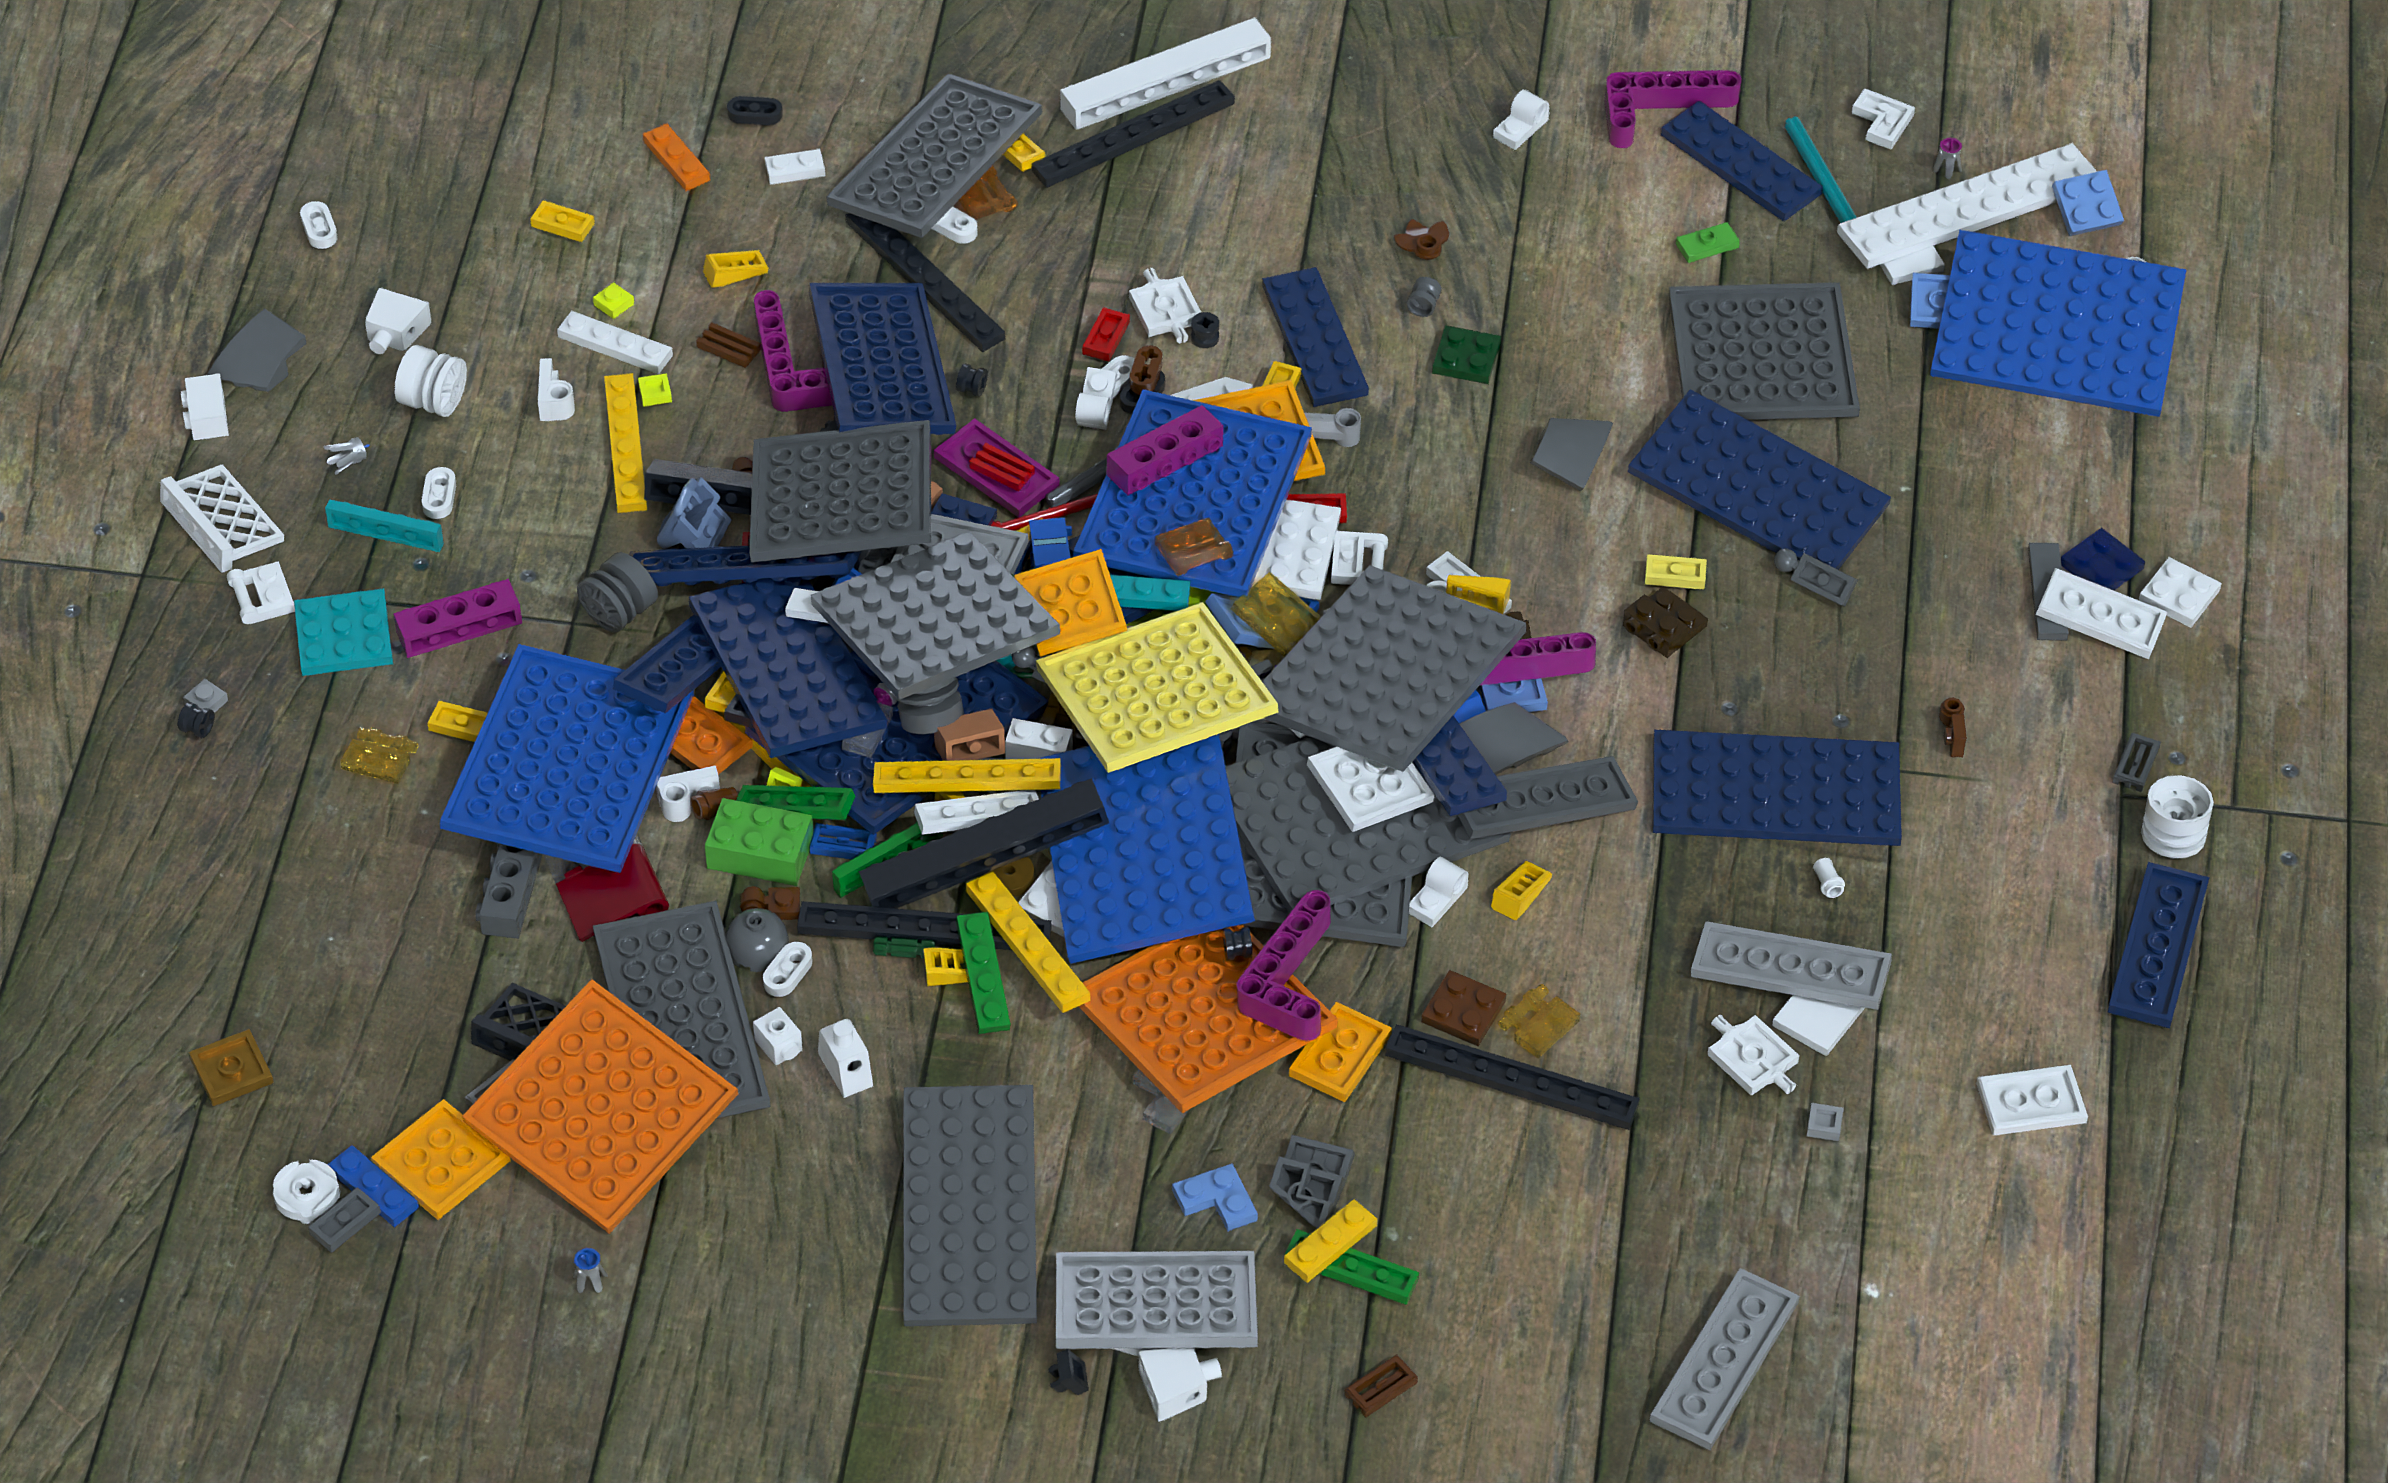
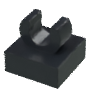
[1048,1349,1089,1396]

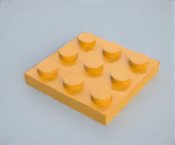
[1014,549,1128,657]
[371,1099,511,1220]

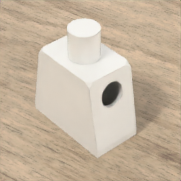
[365,288,431,354]
[818,1019,873,1098]
[1139,1348,1222,1422]

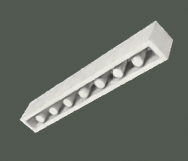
[1060,18,1271,130]

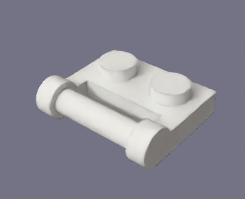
[1331,531,1388,585]
[227,561,295,624]

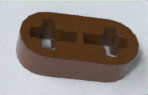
[1130,345,1163,395]

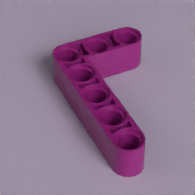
[1604,70,1741,149]
[754,290,832,412]
[1479,632,1596,686]
[1237,890,1331,1041]

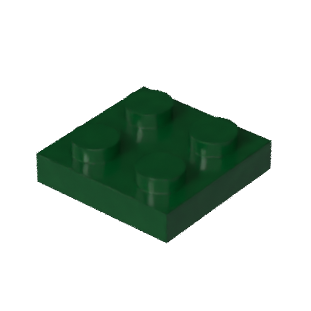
[1432,325,1501,385]

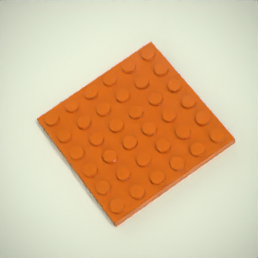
[1078,925,1338,1113]
[462,979,738,1234]

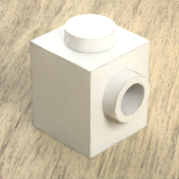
[753,1007,803,1066]

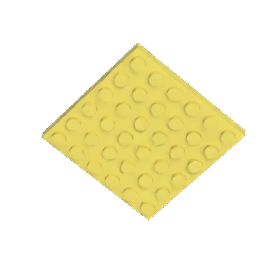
[1036,602,1279,773]

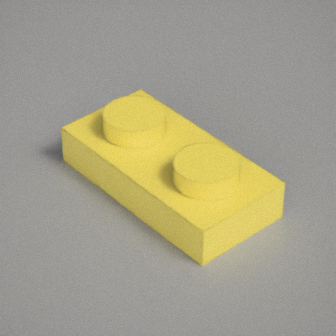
[1645,554,1707,589]

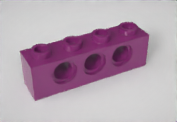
[1107,405,1224,495]
[393,579,522,658]

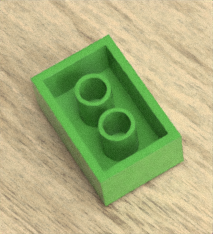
[705,798,813,886]

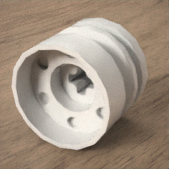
[394,345,467,417]
[2141,775,2214,858]

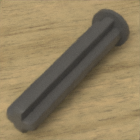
[1046,450,1114,508]

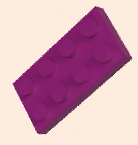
[934,418,1060,518]

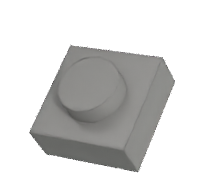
[183,679,228,713]
[1807,1103,1844,1141]

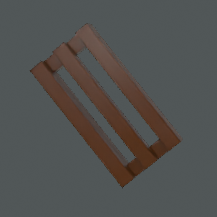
[696,322,761,368]
[1344,1354,1418,1418]

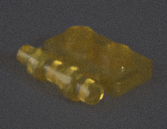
[340,727,419,784]
[1498,984,1580,1058]

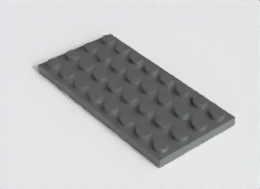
[826,74,1042,238]
[593,901,771,1118]
[904,1085,1037,1326]

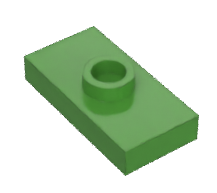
[1676,222,1740,263]

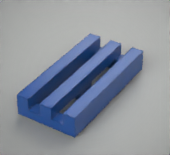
[810,823,877,860]

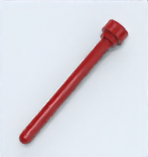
[991,494,1098,531]

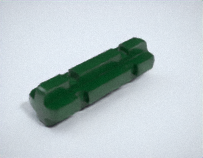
[873,936,935,959]

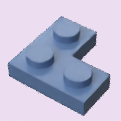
[1172,1164,1258,1231]

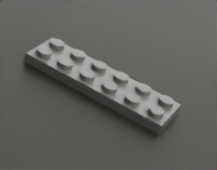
[1691,921,1892,1010]
[1650,1268,1799,1450]

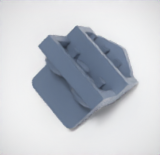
[657,477,732,549]

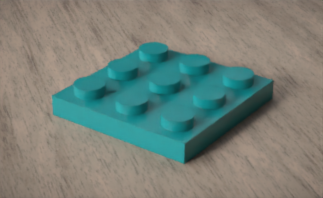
[294,588,393,676]

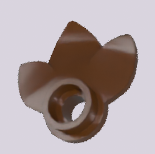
[1394,219,1449,260]

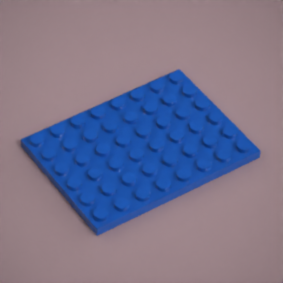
[1930,230,2187,417]
[1073,389,1312,599]
[440,644,694,873]
[1036,734,1255,964]

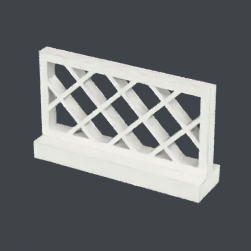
[160,464,284,573]

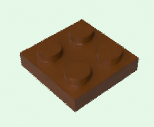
[1421,970,1507,1047]

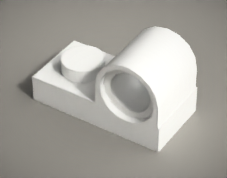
[1493,90,1549,150]
[538,358,575,421]
[1076,367,1117,430]
[656,766,720,822]
[1409,856,1468,928]

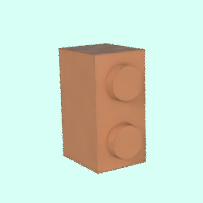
[934,709,1005,761]

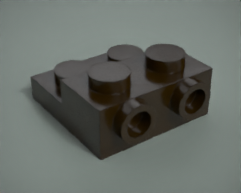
[1623,586,1708,658]

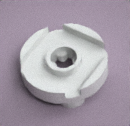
[273,1160,340,1224]

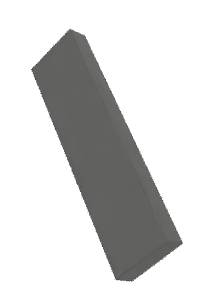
[2028,543,2069,641]

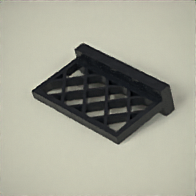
[471,983,566,1061]

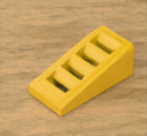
[703,250,769,288]
[1446,575,1511,614]
[1491,861,1552,920]
[923,948,968,986]

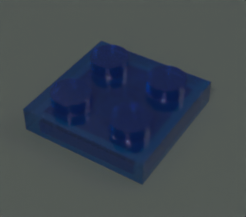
[2061,528,2145,591]

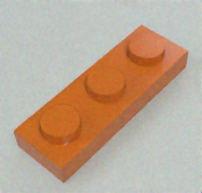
[643,123,710,191]

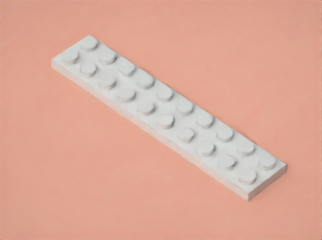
[1837,143,2097,269]

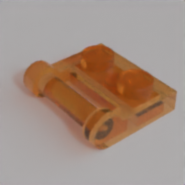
[958,165,1018,220]
[1155,517,1233,576]

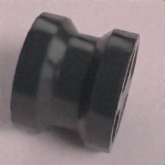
[1191,312,1220,349]
[956,363,988,397]
[177,702,215,739]
[1223,927,1252,961]

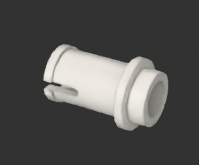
[1813,858,1845,898]

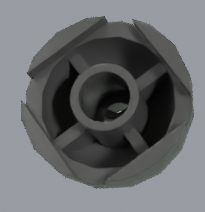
[726,908,789,972]

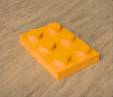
[1289,1002,1392,1102]

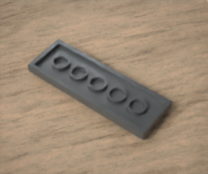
[1457,756,1638,839]

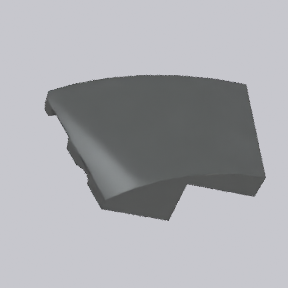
[207,309,307,392]
[1530,418,1613,491]
[1460,702,1568,775]
[1269,1135,1355,1229]

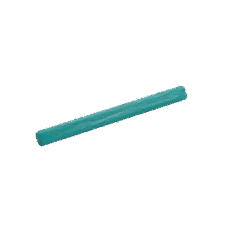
[1785,116,1857,223]

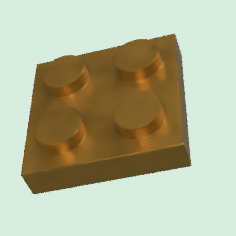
[189,1029,274,1106]

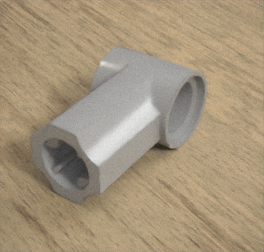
[1304,408,1361,447]

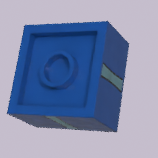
[1029,517,1072,570]

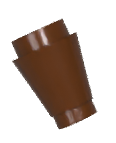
[690,787,738,820]

